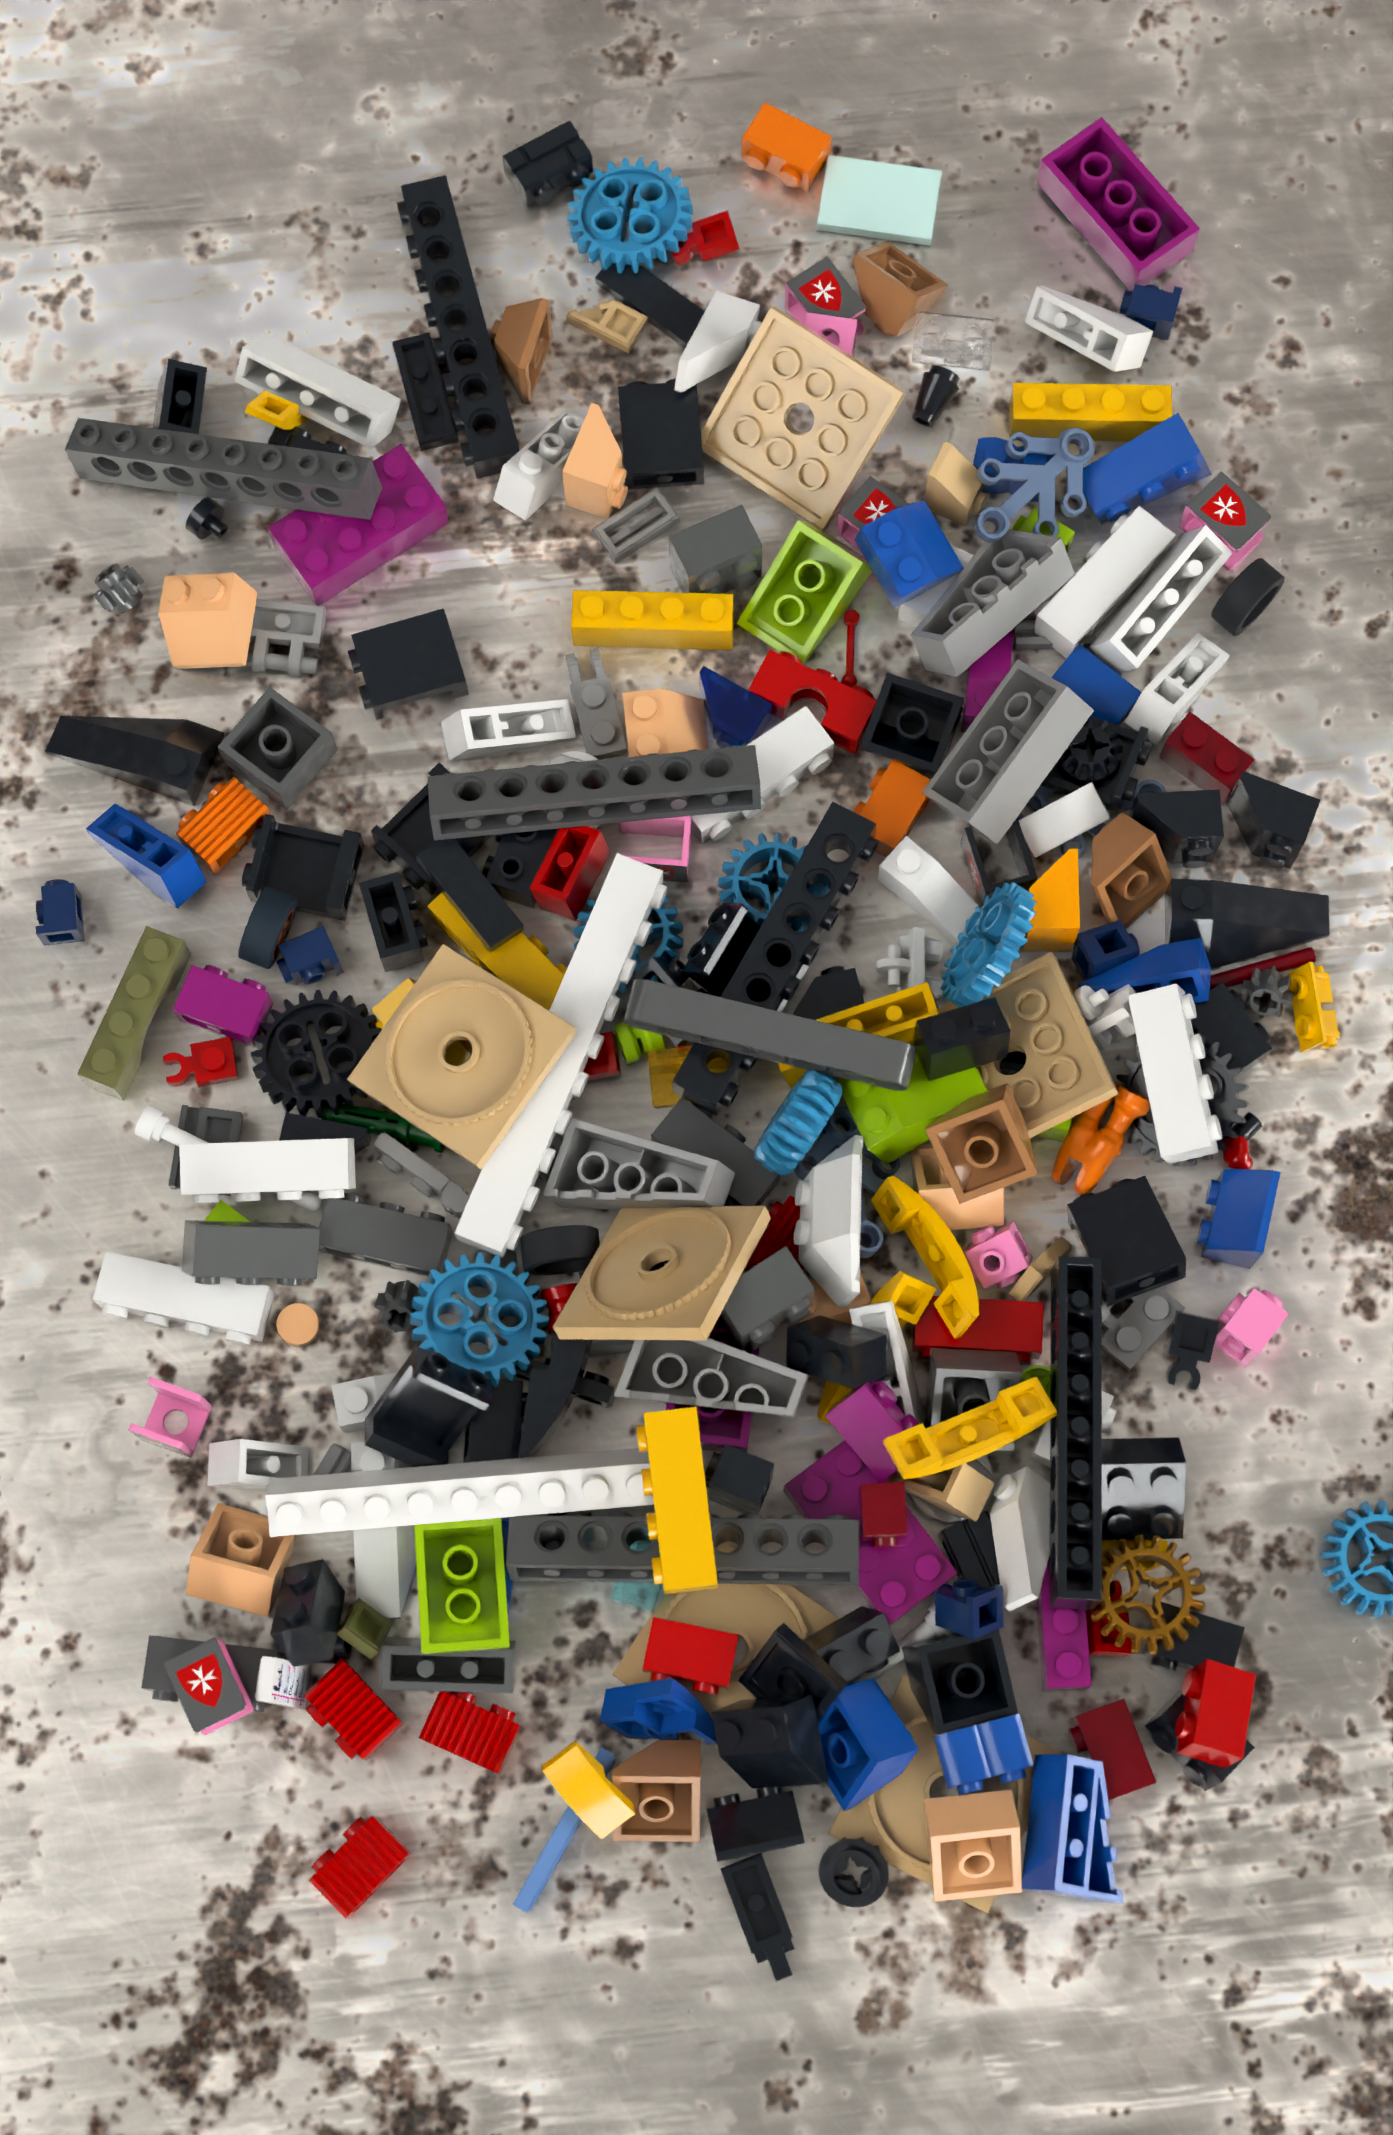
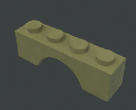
[77,926,192,1101]

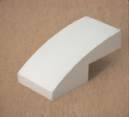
[1019,782,1111,858]

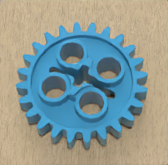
[567,157,693,273]
[940,882,1036,1007]
[409,1252,549,1388]

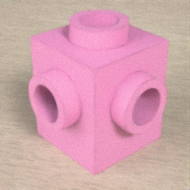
[964,1221,1033,1289]

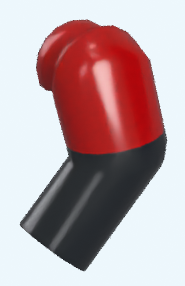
[1223,1112,1263,1170]

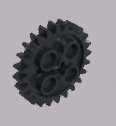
[251,990,382,1118]
[1116,1034,1250,1166]

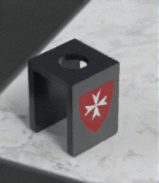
[960,817,1038,907]

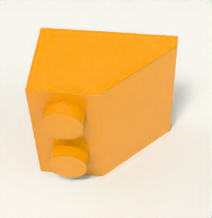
[1022,849,1080,952]

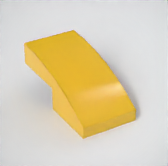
[245,390,309,430]
[542,1740,635,1839]

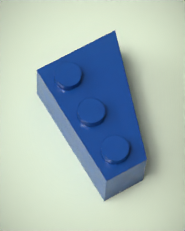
[1083,413,1212,524]
[1021,1754,1124,1903]

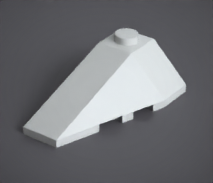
[351,1442,416,1619]

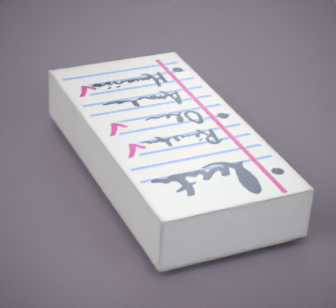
[255,1656,311,1710]

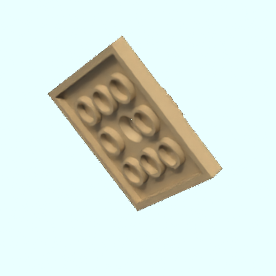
[701,307,907,530]
[347,944,578,1169]
[939,951,1119,1138]
[553,1206,771,1340]
[612,1542,840,1747]
[828,1674,1061,1914]

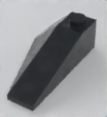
[45,716,225,806]
[1165,879,1330,971]

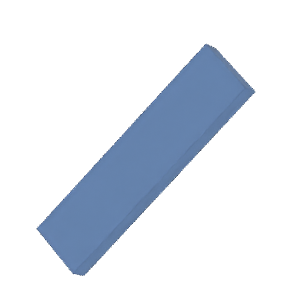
[513,1747,616,1912]

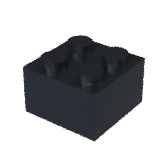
[1102,1437,1186,1540]

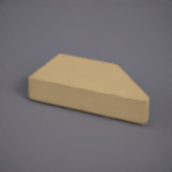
[566,300,648,354]
[1009,1236,1072,1301]

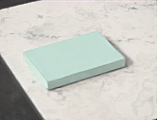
[816,155,942,246]

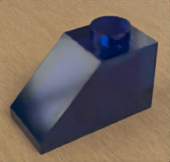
[699,666,773,748]

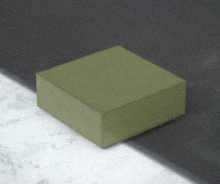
[337,1598,393,1659]

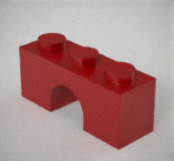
[748,649,877,754]

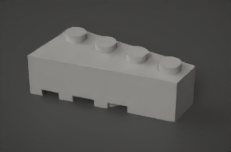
[911,529,1075,677]

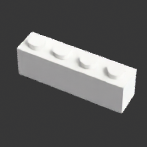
[234,332,401,448]
[1034,506,1176,659]
[1089,525,1233,674]
[691,706,834,844]
[1128,983,1222,1164]
[179,1138,356,1203]
[93,1251,275,1346]

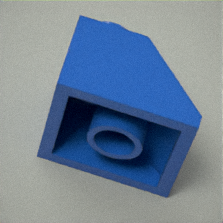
[854,500,964,609]
[1197,1169,1281,1269]
[818,1678,919,1811]

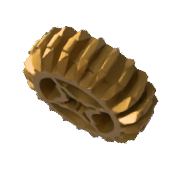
[1091,1535,1206,1655]

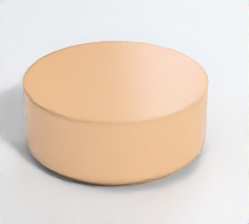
[276,1303,320,1347]

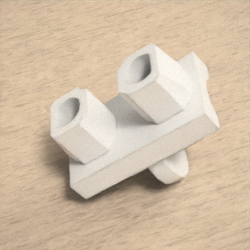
[876,927,943,1001]
[1074,984,1136,1052]

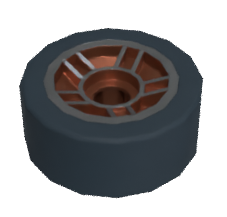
[238,887,298,969]

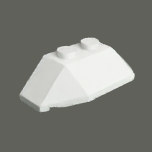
[794,1135,863,1308]

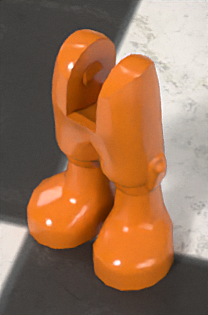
[1051,1080,1151,1196]

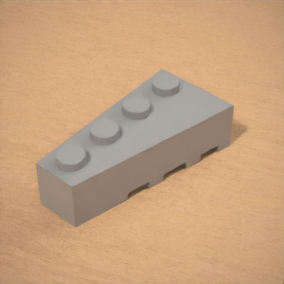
[542,1118,735,1210]
[614,1338,809,1417]

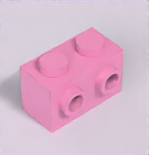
[1214,1288,1289,1368]

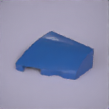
[1051,644,1142,726]
[600,1678,717,1745]

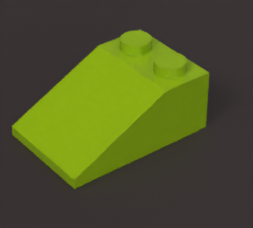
[736,520,872,665]
[837,1054,988,1164]
[414,1518,510,1654]

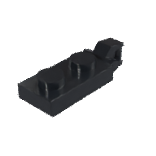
[720,1853,795,1982]

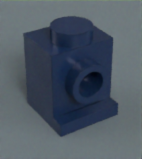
[1119,284,1182,341]
[35,879,85,946]
[1071,920,1140,981]
[276,926,344,985]
[935,1579,1004,1640]

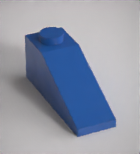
[86,803,207,909]
[1077,938,1211,1003]

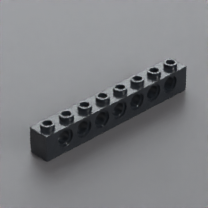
[397,175,520,479]
[672,801,879,1116]
[1049,1256,1102,1610]

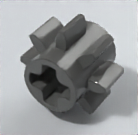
[93,563,144,613]
[1241,966,1294,1019]
[375,1280,423,1333]

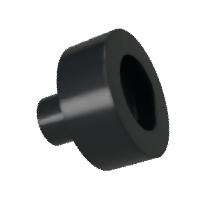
[186,497,228,539]

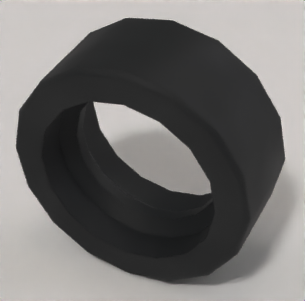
[1211,558,1285,636]
[520,1225,600,1275]

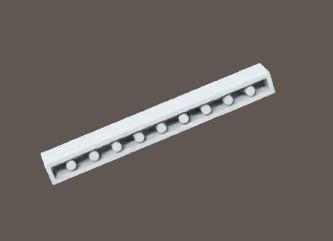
[454,853,668,1259]
[265,1448,703,1537]

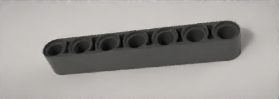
[624,979,917,1091]

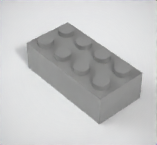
[922,659,1094,845]

